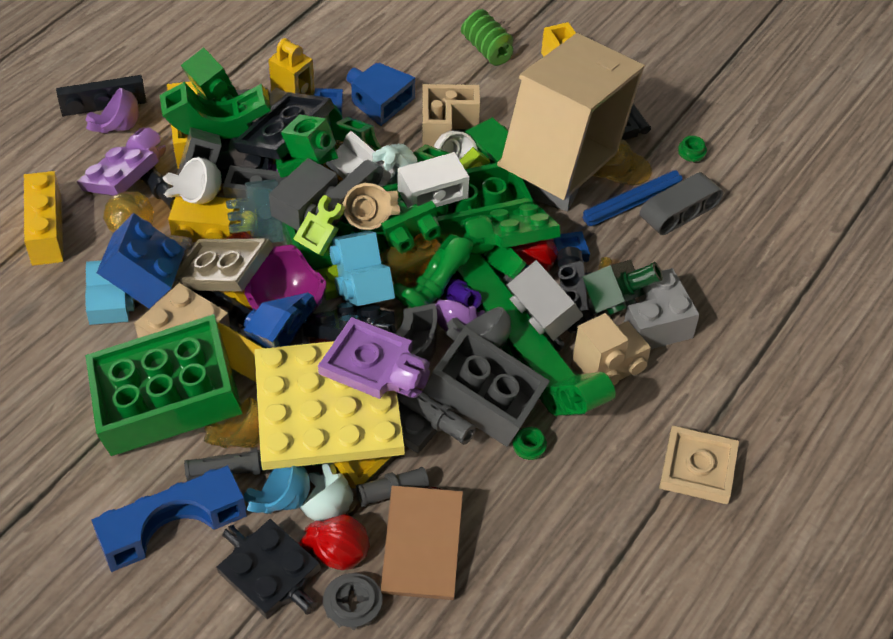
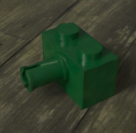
[582,260,663,315]

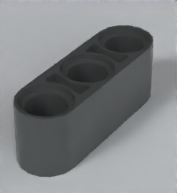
[640,172,723,235]

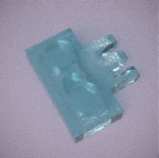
[226,179,284,243]

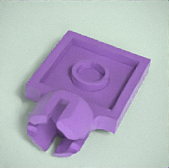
[77,127,166,196]
[318,317,430,399]

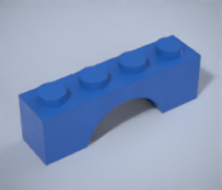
[91,465,247,572]

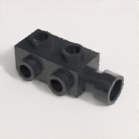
[557,247,599,333]

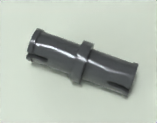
[356,467,429,507]

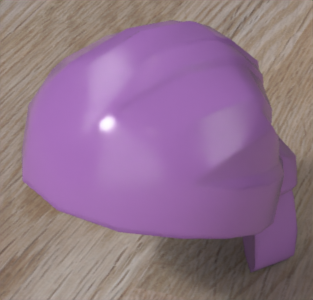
[85,88,139,133]

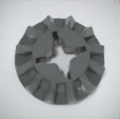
[323,573,382,630]

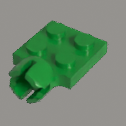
[461,203,560,254]

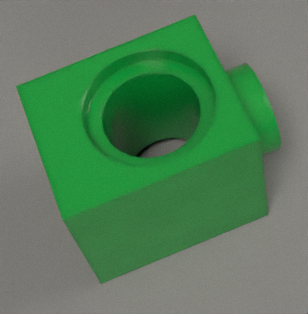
[281,114,336,162]

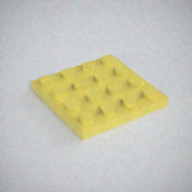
[254,341,405,470]

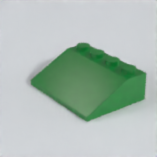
[85,314,243,456]

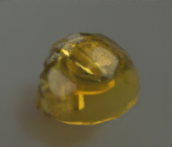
[203,397,260,448]

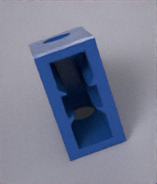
[346,63,415,126]

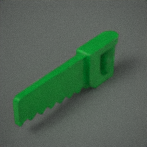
[480,245,526,279]

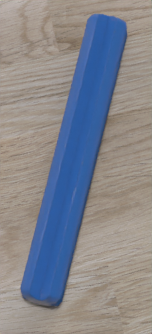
[582,170,683,226]

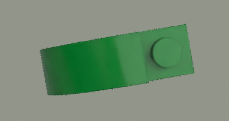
[160,82,271,140]

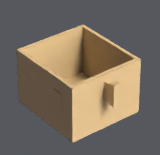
[497,33,645,200]

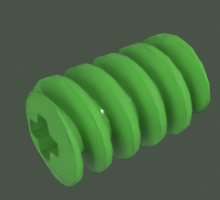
[461,9,514,66]

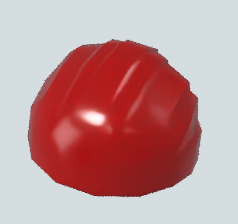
[511,239,558,272]
[298,514,370,570]

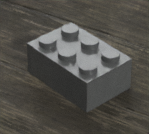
[422,327,550,447]

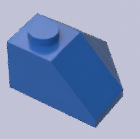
[244,292,317,348]

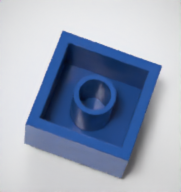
[96,213,185,309]

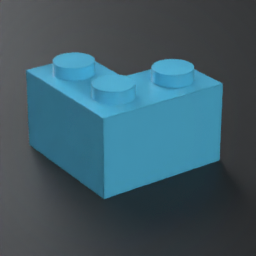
[329,231,395,306]

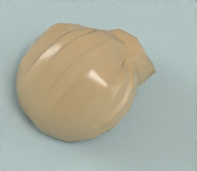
[343,183,400,230]

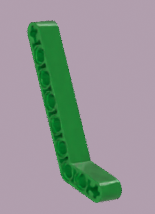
[452,253,616,416]

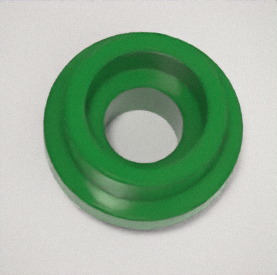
[678,136,707,162]
[513,427,547,460]

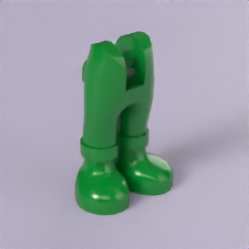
[393,234,473,308]

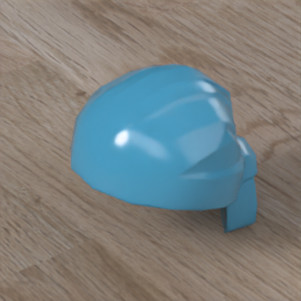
[243,465,310,514]

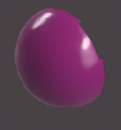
[244,245,326,316]

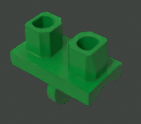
[381,200,441,254]

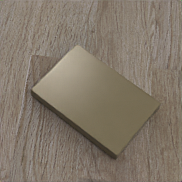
[171,239,274,292]

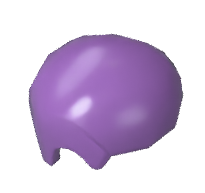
[435,299,485,332]

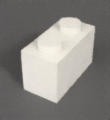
[398,152,469,207]

